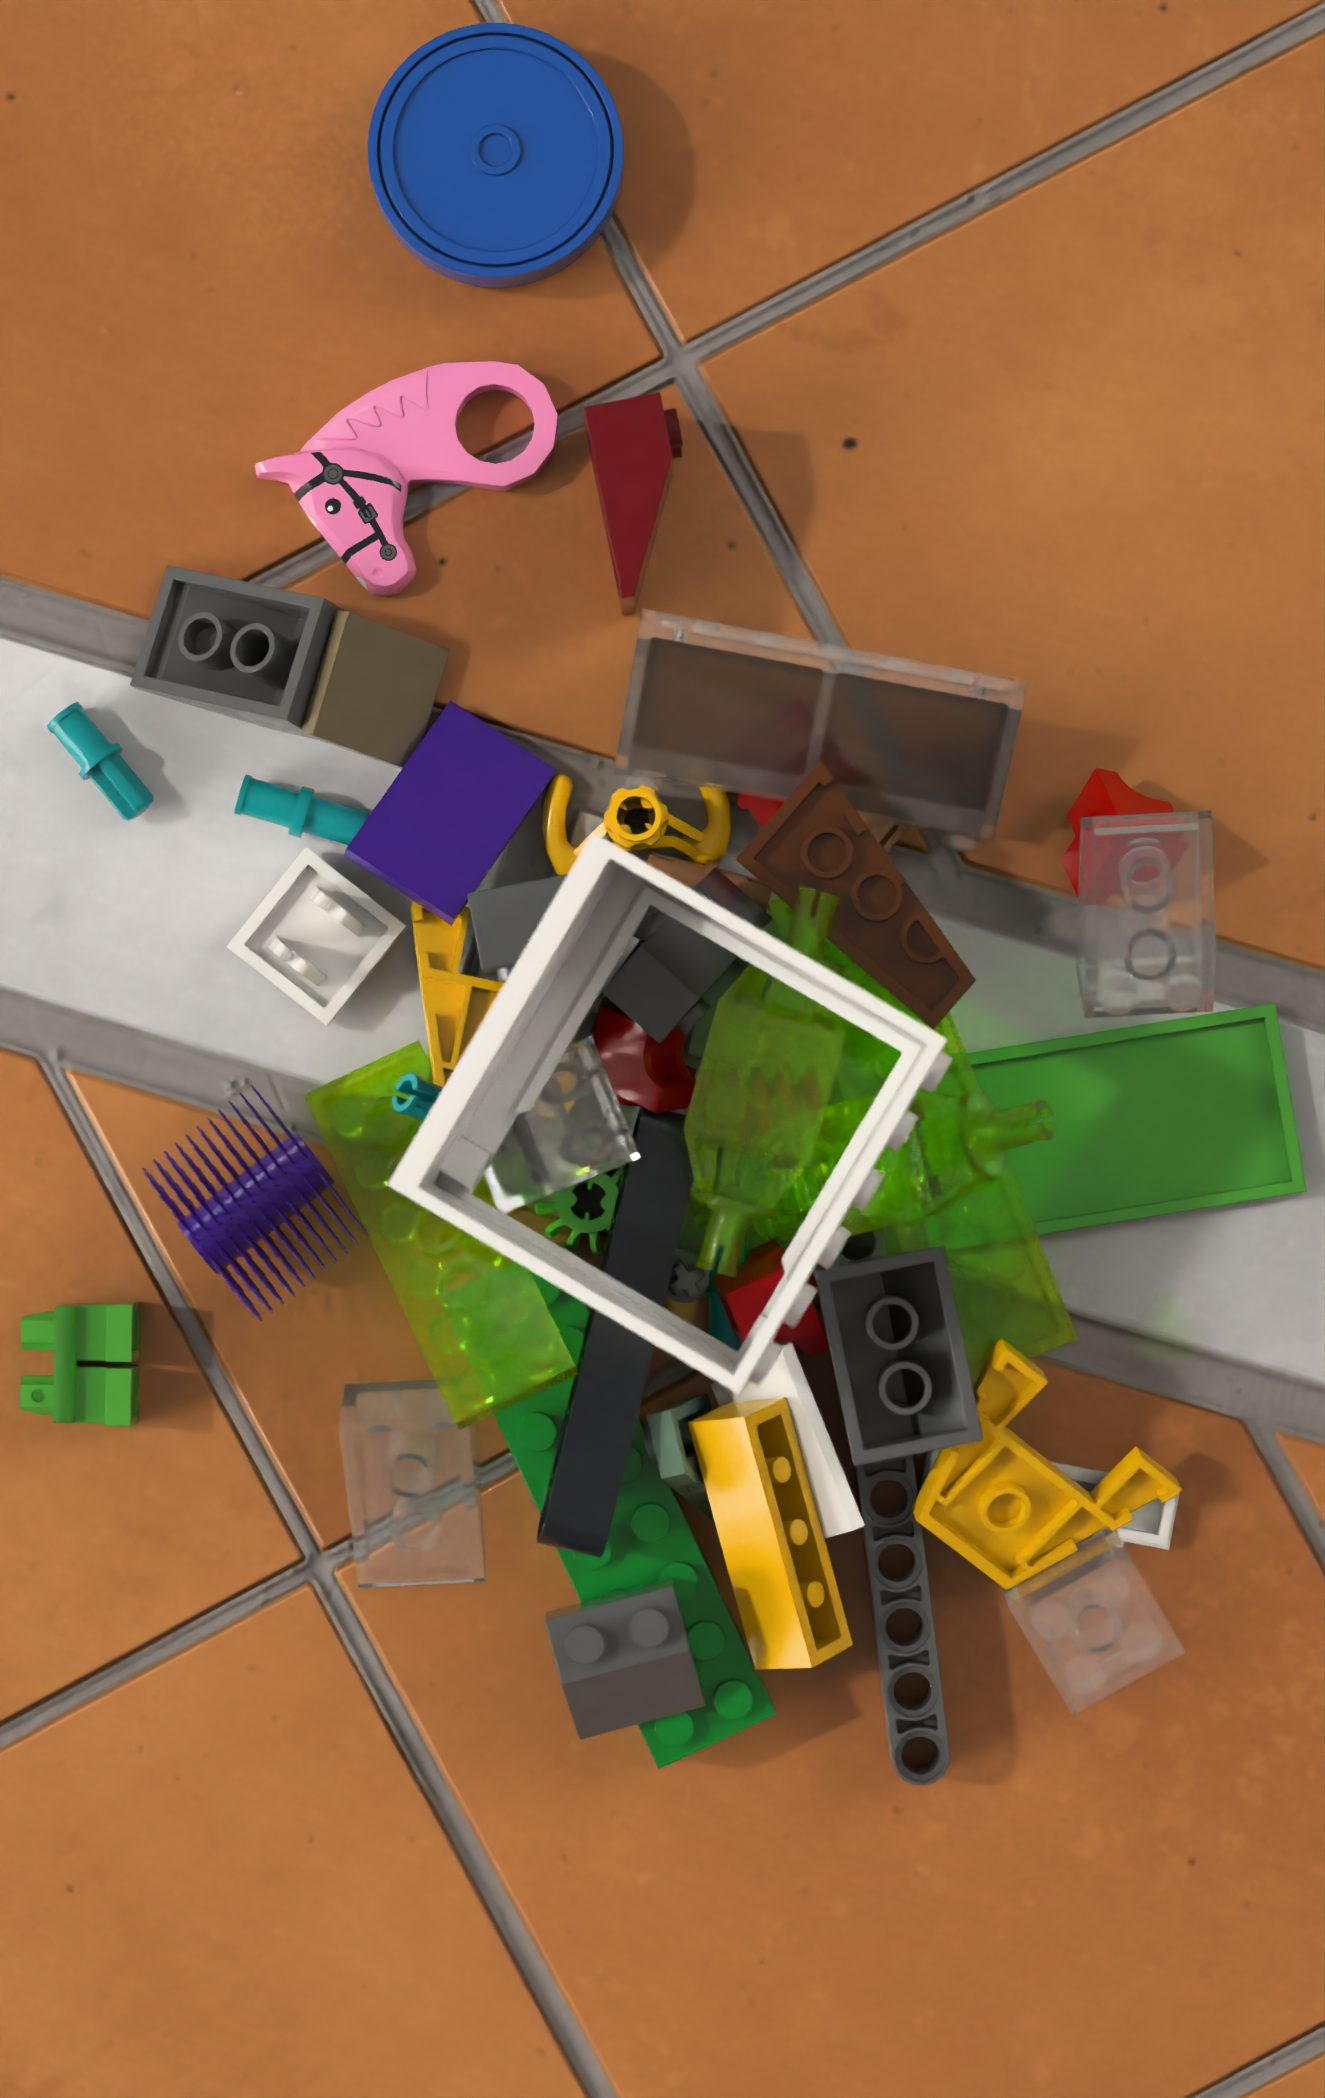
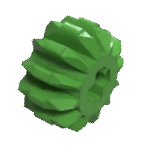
[535,1147,625,1255]

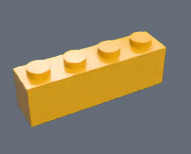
[688,1397,853,1670]

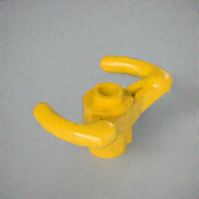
[542,756,731,876]

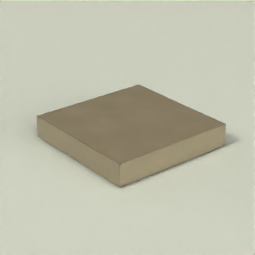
[300,610,449,769]

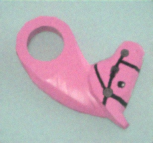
[255,361,558,597]

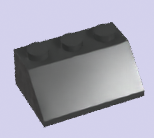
[814,1246,983,1466]

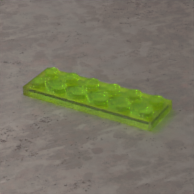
[304,1040,578,1431]

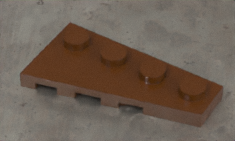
[736,761,976,1030]

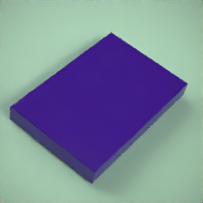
[344,700,557,926]

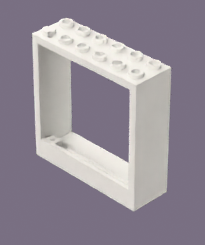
[388,833,953,1394]

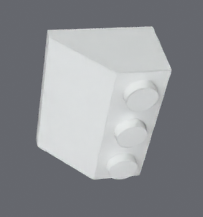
[711,1341,865,1539]

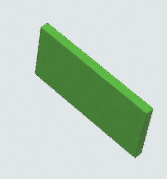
[909,1003,1307,1251]

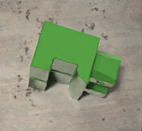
[20,1302,140,1427]

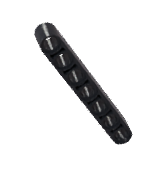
[536,1106,706,1558]

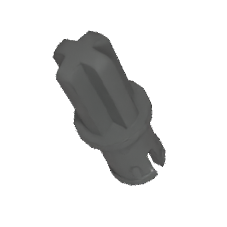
[666,1252,709,1303]

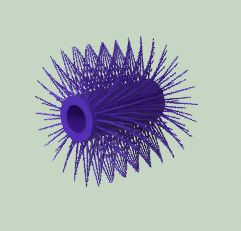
[142,1084,370,1321]

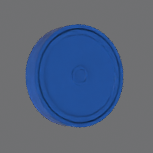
[368,23,624,288]

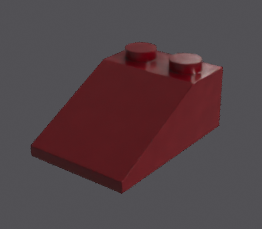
[583,392,683,615]

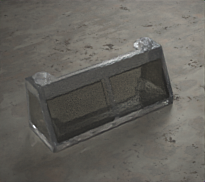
[614,609,1027,853]

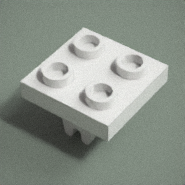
[227,847,407,1027]

